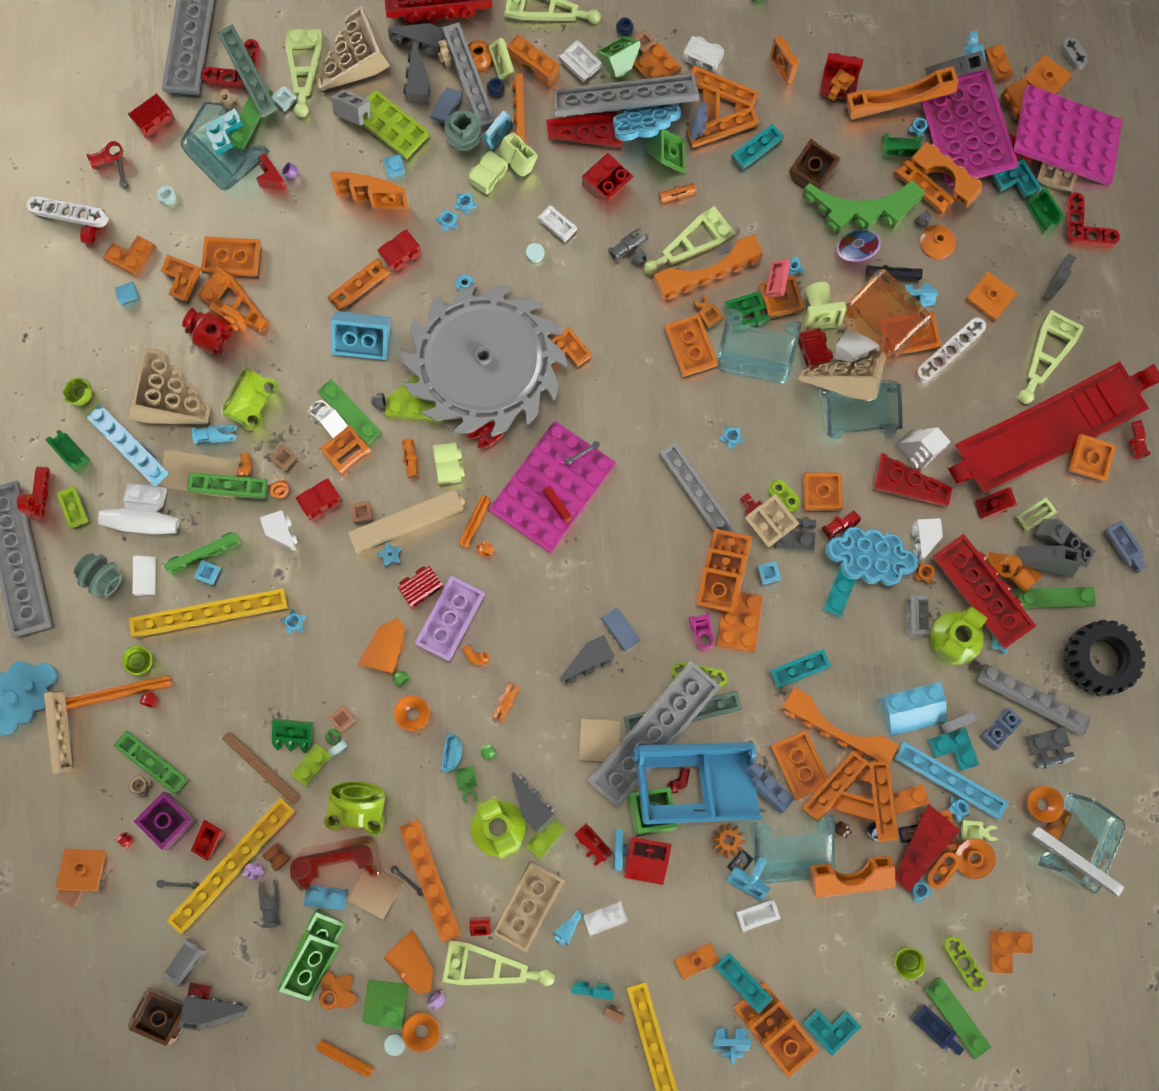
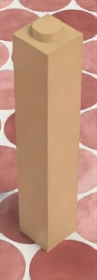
[348,490,465,554]

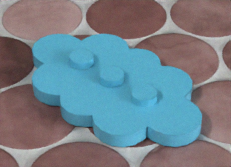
[613,103,681,141]
[825,527,919,586]
[0,661,57,735]

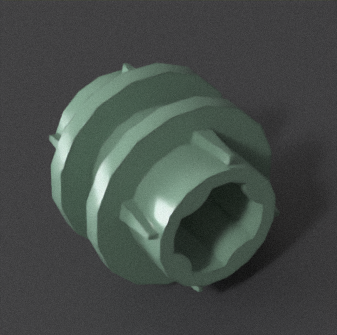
[444,109,481,151]
[74,553,122,597]

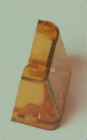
[845,269,931,359]

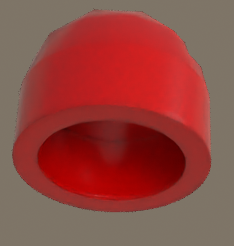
[139,692,157,708]
[114,832,133,849]

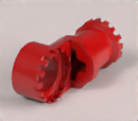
[86,141,124,170]
[80,207,105,244]
[1128,420,1151,459]
[821,510,862,540]

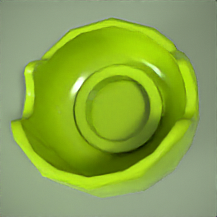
[62,377,92,406]
[122,645,153,675]
[894,947,925,980]

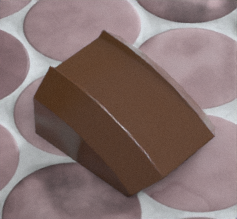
[789,138,841,190]
[128,987,183,1047]

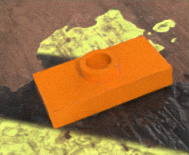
[674,943,720,980]

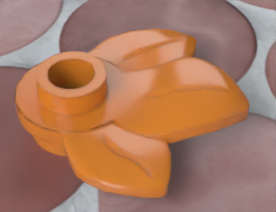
[319,971,358,1009]

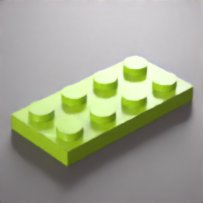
[362,89,430,160]

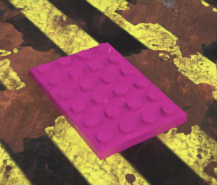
[920,68,1018,187]
[1014,85,1123,186]
[488,420,616,554]

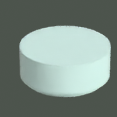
[157,186,176,205]
[526,243,544,263]
[328,739,348,757]
[384,1034,405,1056]

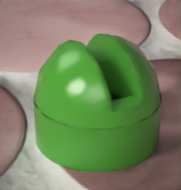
[393,671,410,688]
[325,729,342,745]
[481,742,497,760]

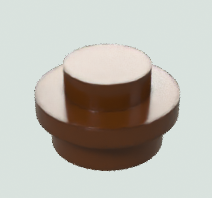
[833,821,852,838]

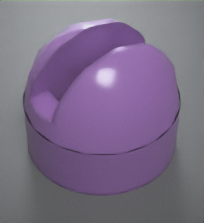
[282,162,298,178]

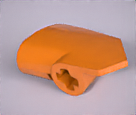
[987,552,1043,593]
[357,618,406,674]
[383,930,433,994]

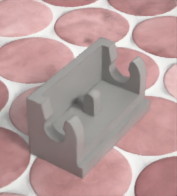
[332,89,371,126]
[907,595,930,637]
[162,938,207,987]

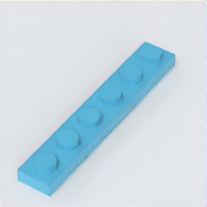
[86,404,169,486]
[893,742,1009,820]

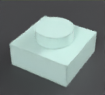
[271,86,297,112]

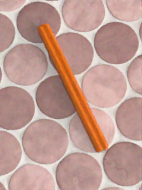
[65,675,172,709]

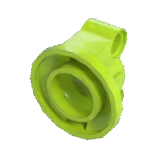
[221,368,278,431]
[929,606,988,665]
[324,781,386,835]
[471,796,527,859]

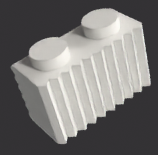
[682,36,724,74]

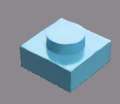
[383,154,405,178]
[194,560,221,586]
[757,561,781,585]

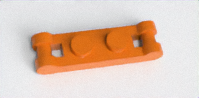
[893,160,954,214]
[327,258,391,312]

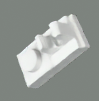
[583,902,628,936]

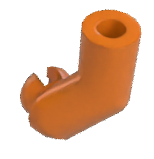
[237,453,252,477]
[461,644,489,665]

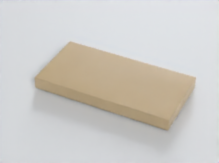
[157,449,241,499]
[44,690,73,774]
[491,861,565,953]

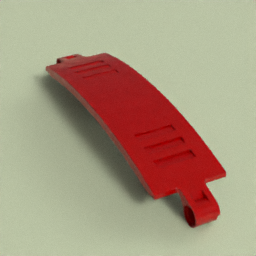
[947,362,1159,494]

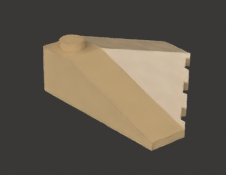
[315,6,390,91]
[128,346,211,425]
[799,351,886,401]

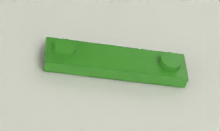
[229,89,273,151]
[317,379,381,445]
[187,472,268,499]
[163,532,241,575]
[1016,587,1096,609]
[114,730,188,795]
[924,977,991,1059]

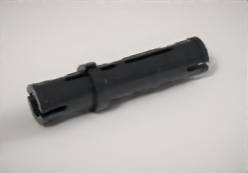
[866,265,923,280]

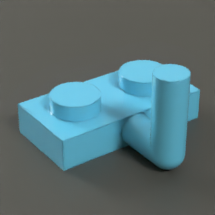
[726,857,770,901]

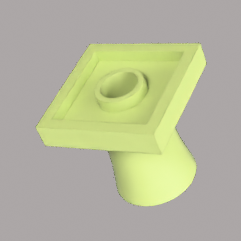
[803,282,846,332]

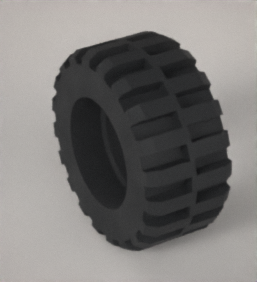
[1063,620,1146,697]

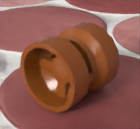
[262,843,291,872]

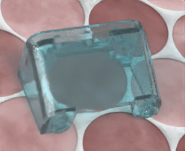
[820,380,903,439]

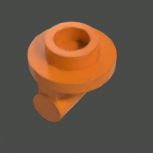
[267,478,289,498]

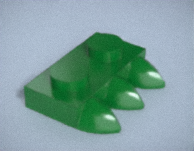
[271,718,313,753]

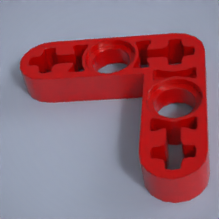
[201,39,260,90]
[1065,192,1120,248]
[17,466,50,521]

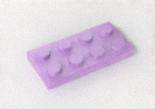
[414,576,485,662]

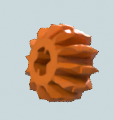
[711,823,746,858]

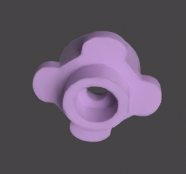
[242,862,265,880]
[426,989,446,1010]

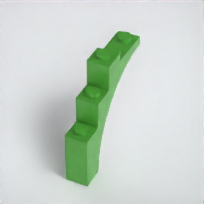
[802,180,926,235]

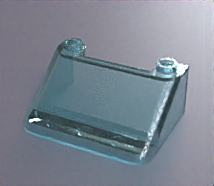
[181,102,270,190]
[717,309,802,383]
[1038,792,1125,893]
[750,815,835,884]

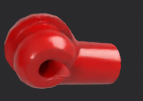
[667,768,690,793]

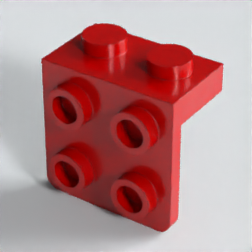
[820,52,864,100]

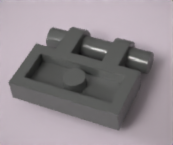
[775,517,816,553]
[1025,727,1075,769]

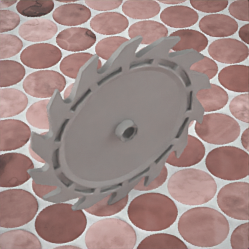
[400,283,567,437]

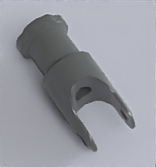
[608,228,649,262]
[258,880,280,928]

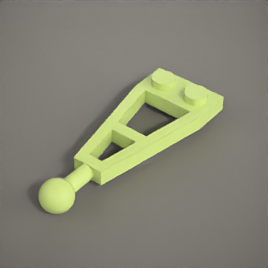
[504,0,601,24]
[285,29,323,117]
[644,206,736,276]
[1019,310,1084,404]
[442,940,555,986]

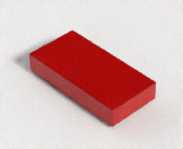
[544,486,572,524]

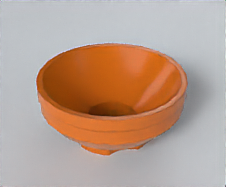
[467,40,494,72]
[394,695,430,731]
[1027,786,1065,823]
[402,1013,440,1052]

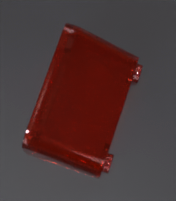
[290,836,381,891]

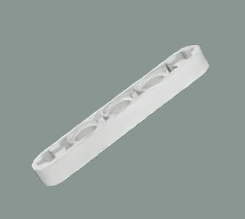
[26,196,109,227]
[915,318,986,383]
[1031,827,1124,897]

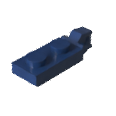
[910,1004,965,1056]

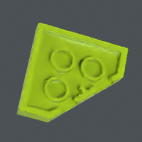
[385,375,442,422]

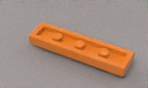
[512,74,525,143]

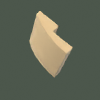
[1037,162,1077,195]
[745,494,799,547]
[579,718,620,762]
[347,864,404,919]

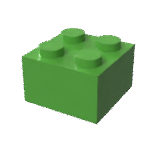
[628,787,678,837]

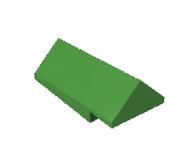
[277,908,346,1001]

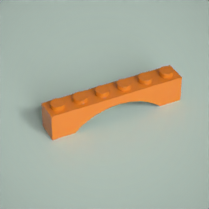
[846,66,958,120]
[653,234,763,300]
[780,687,899,764]
[399,819,462,943]

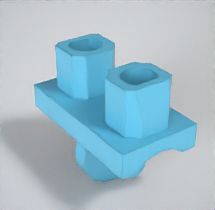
[901,284,938,312]
[712,1029,752,1064]

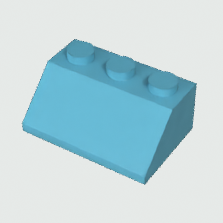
[331,311,391,360]
[879,682,947,737]

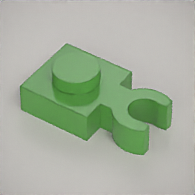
[454,766,478,803]

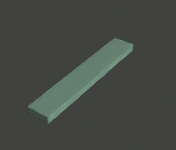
[217,24,278,118]
[623,691,742,734]

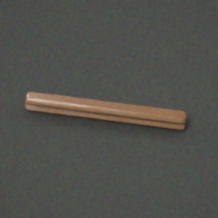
[222,732,300,803]

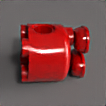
[182,308,233,356]

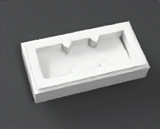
[538,205,577,242]
[735,899,781,932]

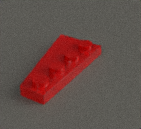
[546,112,622,148]
[873,452,952,507]
[895,804,961,892]

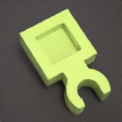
[960,820,997,841]

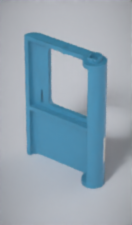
[632,742,763,824]

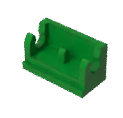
[881,133,921,158]
[1025,187,1065,233]
[45,430,90,472]

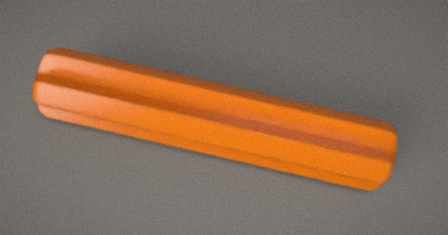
[459,495,490,548]
[316,1040,374,1078]

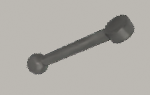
[114,152,127,187]
[565,441,600,465]
[391,866,424,896]
[156,880,199,890]

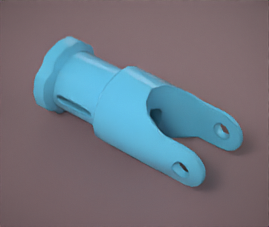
[192,425,237,444]

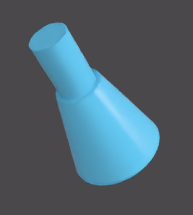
[552,910,583,946]

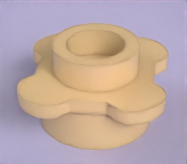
[214,89,236,109]
[128,774,152,797]

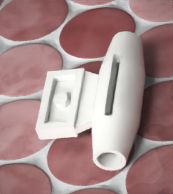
[98,483,179,535]

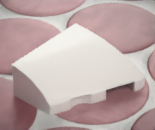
[835,330,880,362]

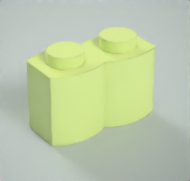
[498,133,538,176]
[468,151,508,195]
[433,442,464,485]

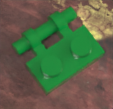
[724,291,769,332]

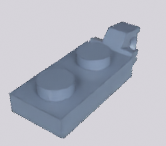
[1104,521,1147,573]
[745,763,794,814]

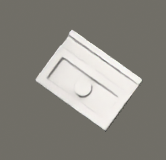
[559,40,602,83]

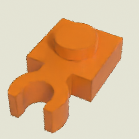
[694,294,724,329]

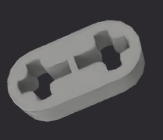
[1061,37,1088,70]
[941,711,979,734]

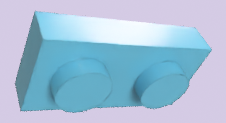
[481,111,513,151]
[304,885,348,910]

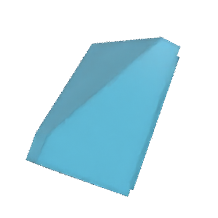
[115,281,139,305]

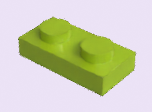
[56,486,89,529]
[290,743,332,787]
[525,820,565,859]

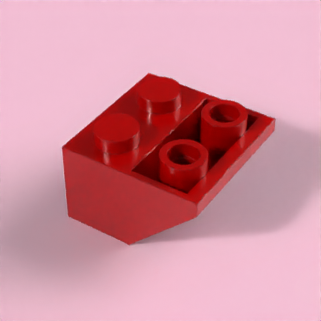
[582,153,634,201]
[623,837,672,885]

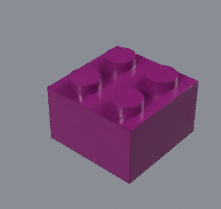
[133,792,197,850]

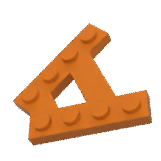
[686,65,759,148]
[802,751,899,842]

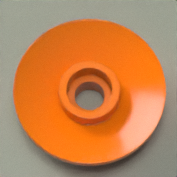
[920,225,956,259]
[955,838,996,879]

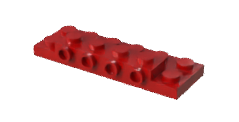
[385,0,492,24]
[932,534,1036,649]

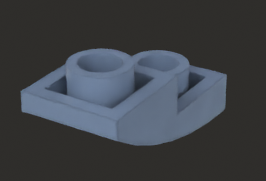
[430,87,463,123]
[690,102,709,141]
[601,608,640,651]
[980,707,1023,750]

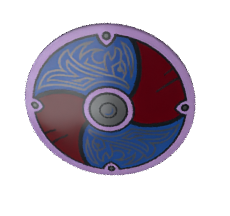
[837,229,881,262]

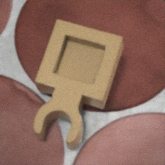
[438,40,453,69]

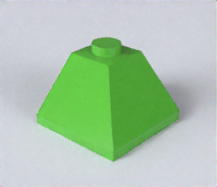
[595,36,641,78]
[645,129,685,174]
[362,979,408,1029]

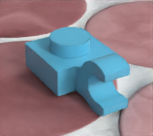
[964,31,986,62]

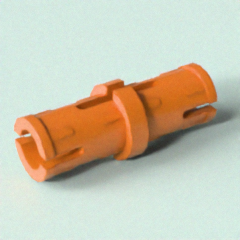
[658,183,696,204]
[401,439,419,478]
[492,682,520,723]

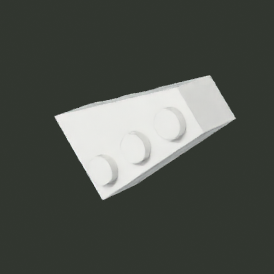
[895,427,951,471]

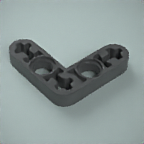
[1042,253,1076,301]

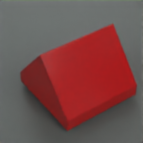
[469,916,491,936]

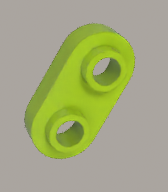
[768,479,801,513]

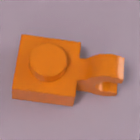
[828,69,855,101]

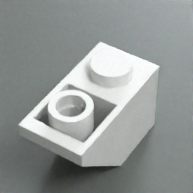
[307,399,347,438]
[260,510,298,551]
[911,518,943,561]

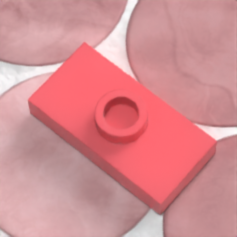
[766,259,790,298]

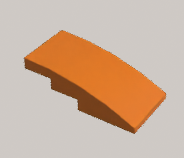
[331,171,408,208]
[696,528,753,613]
[732,981,819,1078]

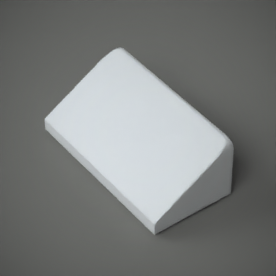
[132,556,156,596]

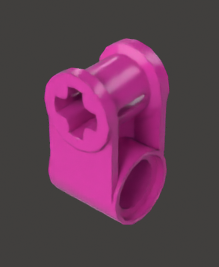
[689,612,714,651]

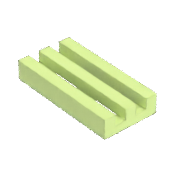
[489,38,515,80]
[1014,497,1057,533]

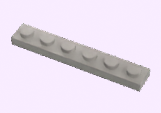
[442,23,495,128]
[659,442,739,533]
[976,663,1091,736]

